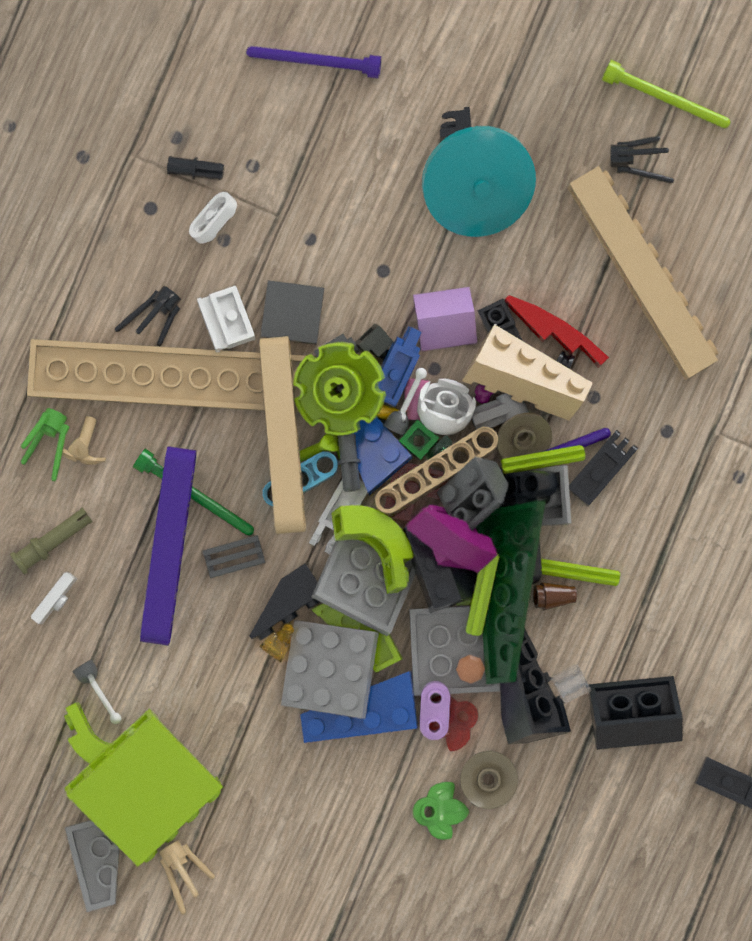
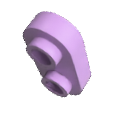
[419,681,450,740]

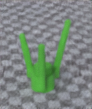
[21,408,70,481]

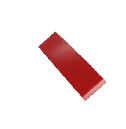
[504,295,609,368]

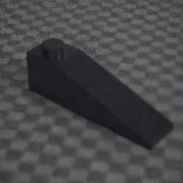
[500,629,571,745]

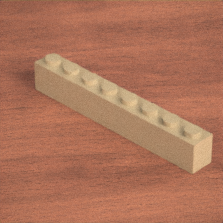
[568,166,718,381]

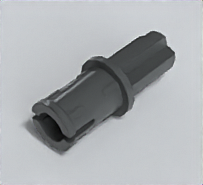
[337,434,361,492]

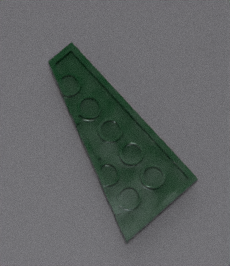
[475,501,546,685]

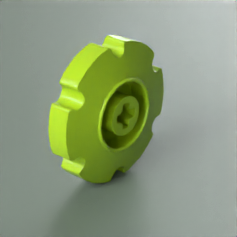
[293,342,386,435]

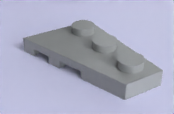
[65,820,119,912]

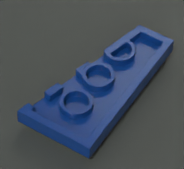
[300,671,418,743]

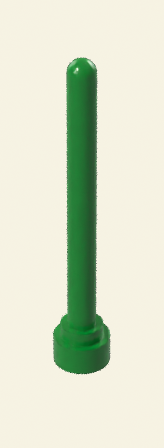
[133,448,254,536]

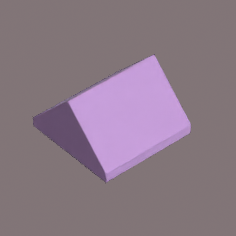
[413,287,477,351]

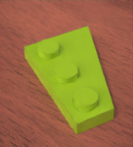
[311,603,403,673]

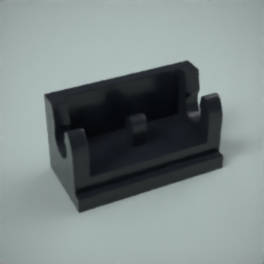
[438,107,471,143]

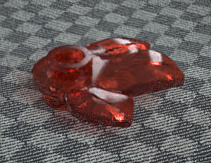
[429,695,479,751]

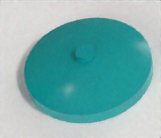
[422,126,536,237]

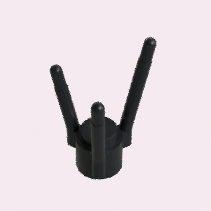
[610,136,674,183]
[114,285,181,346]

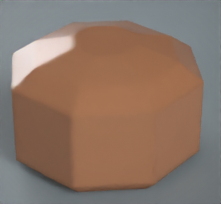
[456,655,485,684]

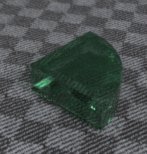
[425,435,453,460]

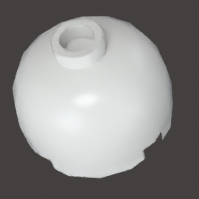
[417,379,476,435]

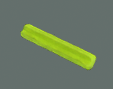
[501,445,585,474]
[465,554,499,636]
[541,559,620,586]

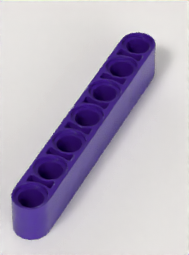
[140,446,197,646]

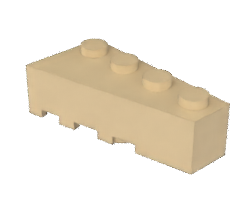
[462,324,592,421]

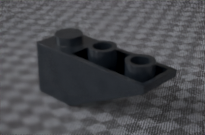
[249,563,320,641]

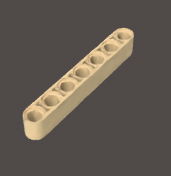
[260,336,306,534]

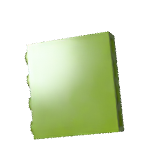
[64,708,223,867]

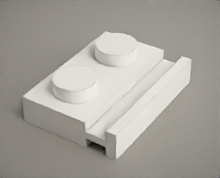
[197,286,255,353]

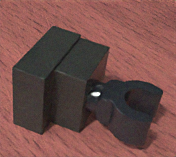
[355,323,394,362]

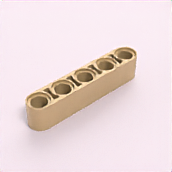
[374,427,498,517]

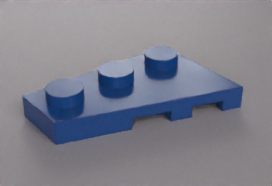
[352,417,413,495]

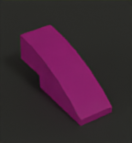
[407,507,497,573]

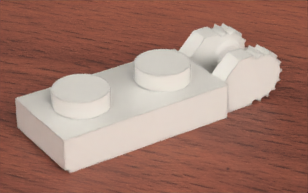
[309,479,368,554]

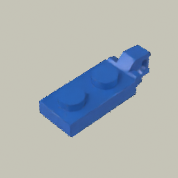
[378,326,422,407]

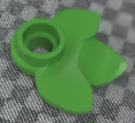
[413,782,469,840]

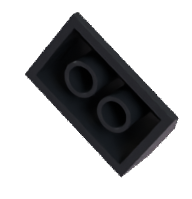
[403,527,477,613]
[588,676,683,750]

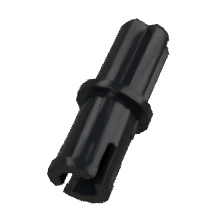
[167,156,224,180]

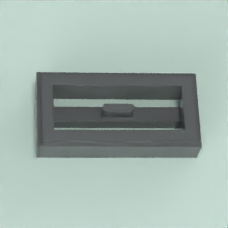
[203,535,266,578]

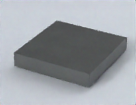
[260,280,324,345]

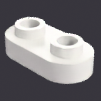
[189,192,237,244]

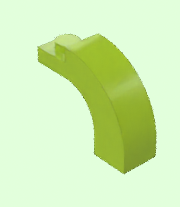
[331,505,414,594]
[64,702,112,763]

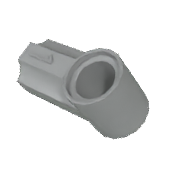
[471,393,529,430]

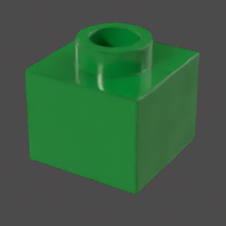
[399,419,439,461]

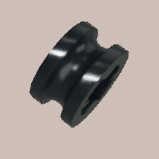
[557,350,575,369]

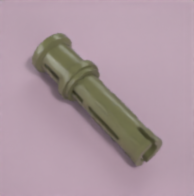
[10,507,93,575]

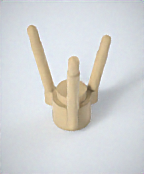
[159,840,215,914]

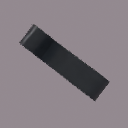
[499,471,558,585]

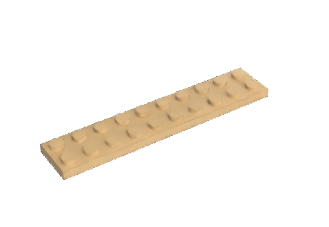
[27,339,316,413]

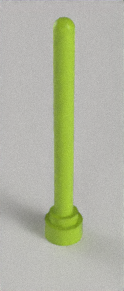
[602,59,730,128]

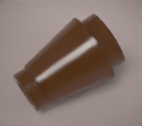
[533,582,577,611]

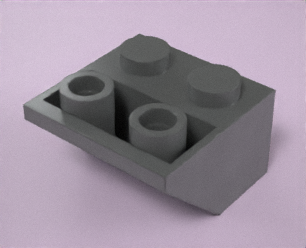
[437,457,508,531]

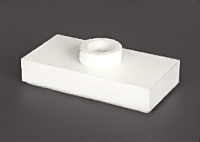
[31,572,77,624]

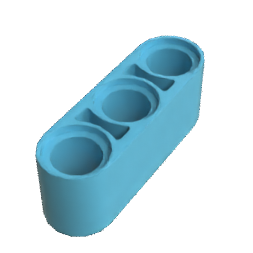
[262,452,338,507]

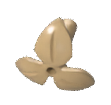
[62,416,106,465]

